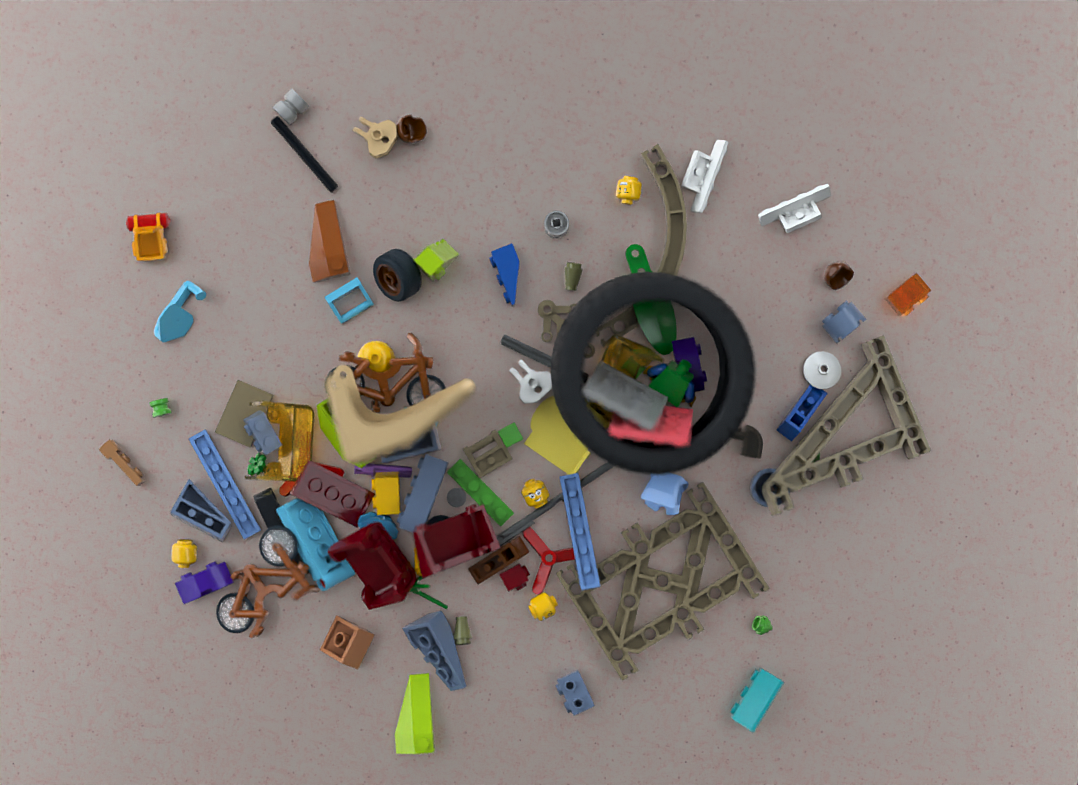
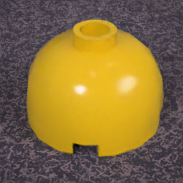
[357,341,395,376]

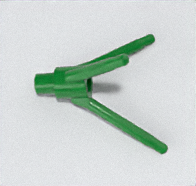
[409,576,448,609]

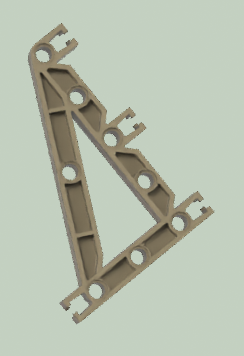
[762,335,931,516]

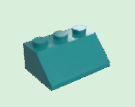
[730,668,784,732]

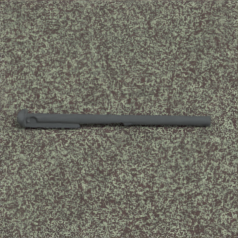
[496,462,614,546]

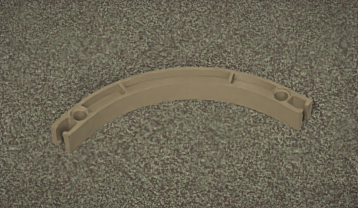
[595,144,687,347]

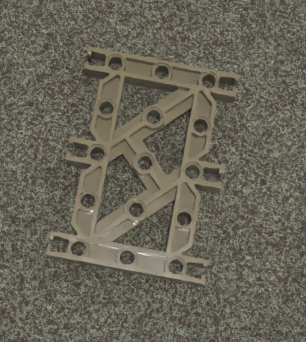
[556,482,770,681]

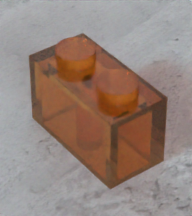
[885,273,931,316]

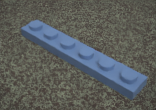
[189,429,261,540]
[560,473,600,591]

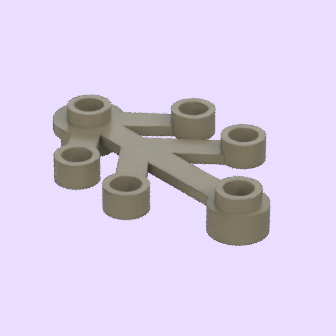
[538,300,595,359]

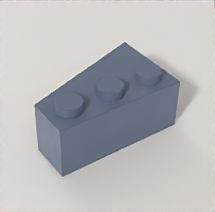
[170,479,232,542]

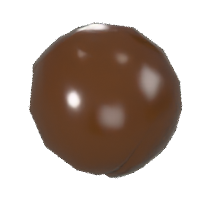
[396,115,427,144]
[824,261,854,290]

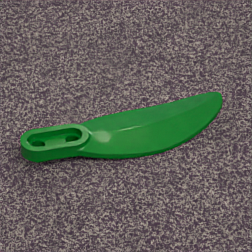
[625,244,677,355]

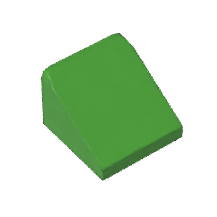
[498,422,523,448]

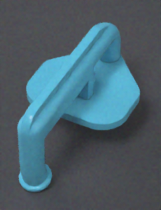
[154,281,207,342]

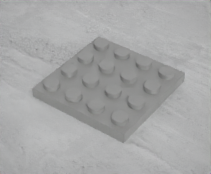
[583,360,668,431]

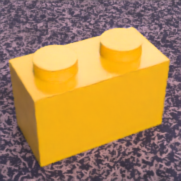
[372,471,401,515]

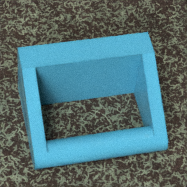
[325,277,374,324]

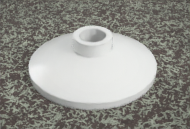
[803,351,841,389]

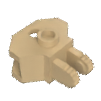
[352,117,398,159]

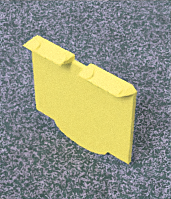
[524,396,612,475]

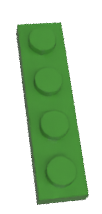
[447,459,514,527]

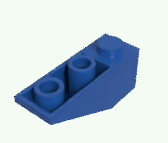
[489,244,519,307]

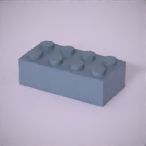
[397,454,449,532]

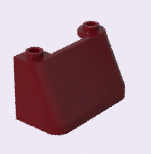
[413,504,500,579]
[327,522,416,610]

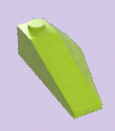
[395,673,435,754]

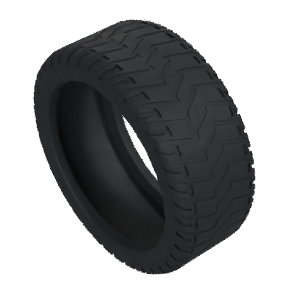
[551,272,756,475]

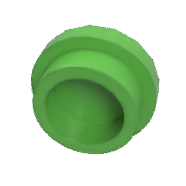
[752,615,773,635]

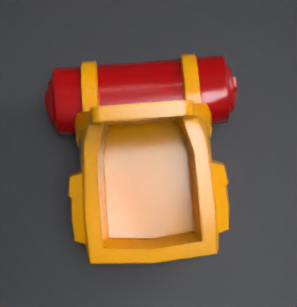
[126,212,170,261]

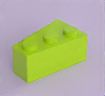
[414,239,460,281]

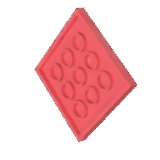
[609,405,693,446]

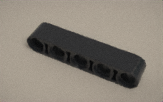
[253,487,309,578]

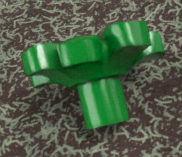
[247,453,268,476]

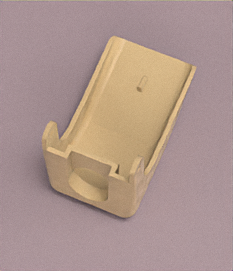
[325,365,476,465]

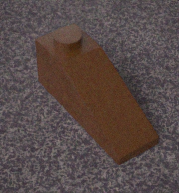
[468,536,530,585]

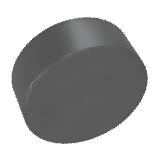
[447,488,466,507]

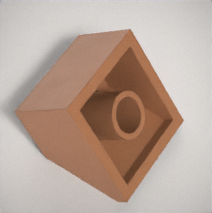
[320,615,374,670]

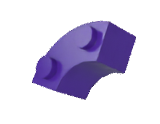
[672,337,707,392]
[175,561,234,604]

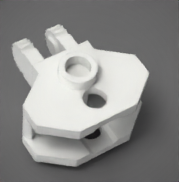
[509,360,552,404]

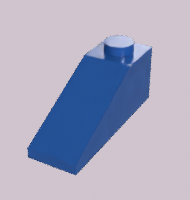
[777,385,828,442]

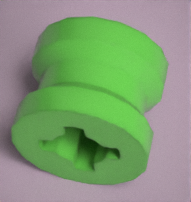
[149,398,172,418]

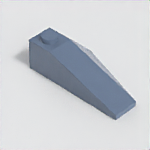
[402,611,466,691]

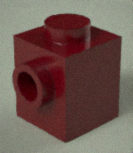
[499,563,530,591]

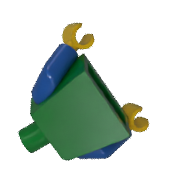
[643,359,696,408]

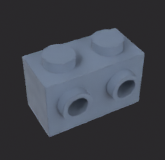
[243,410,282,455]
[555,670,595,716]

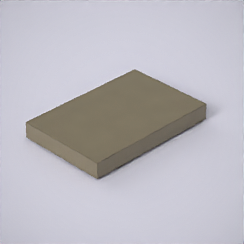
[215,380,274,448]

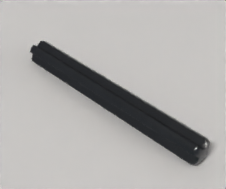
[271,116,338,193]

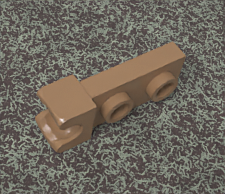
[99,439,145,486]

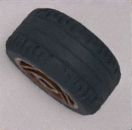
[373,249,422,302]

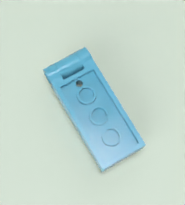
[276,498,355,591]

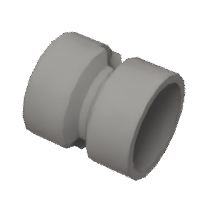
[273,89,309,125]
[544,211,569,238]

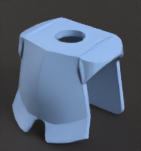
[641,473,689,515]

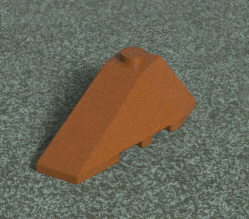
[309,200,350,283]

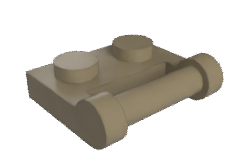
[463,429,513,478]

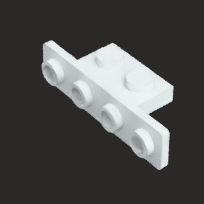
[681,140,728,213]
[758,184,831,233]

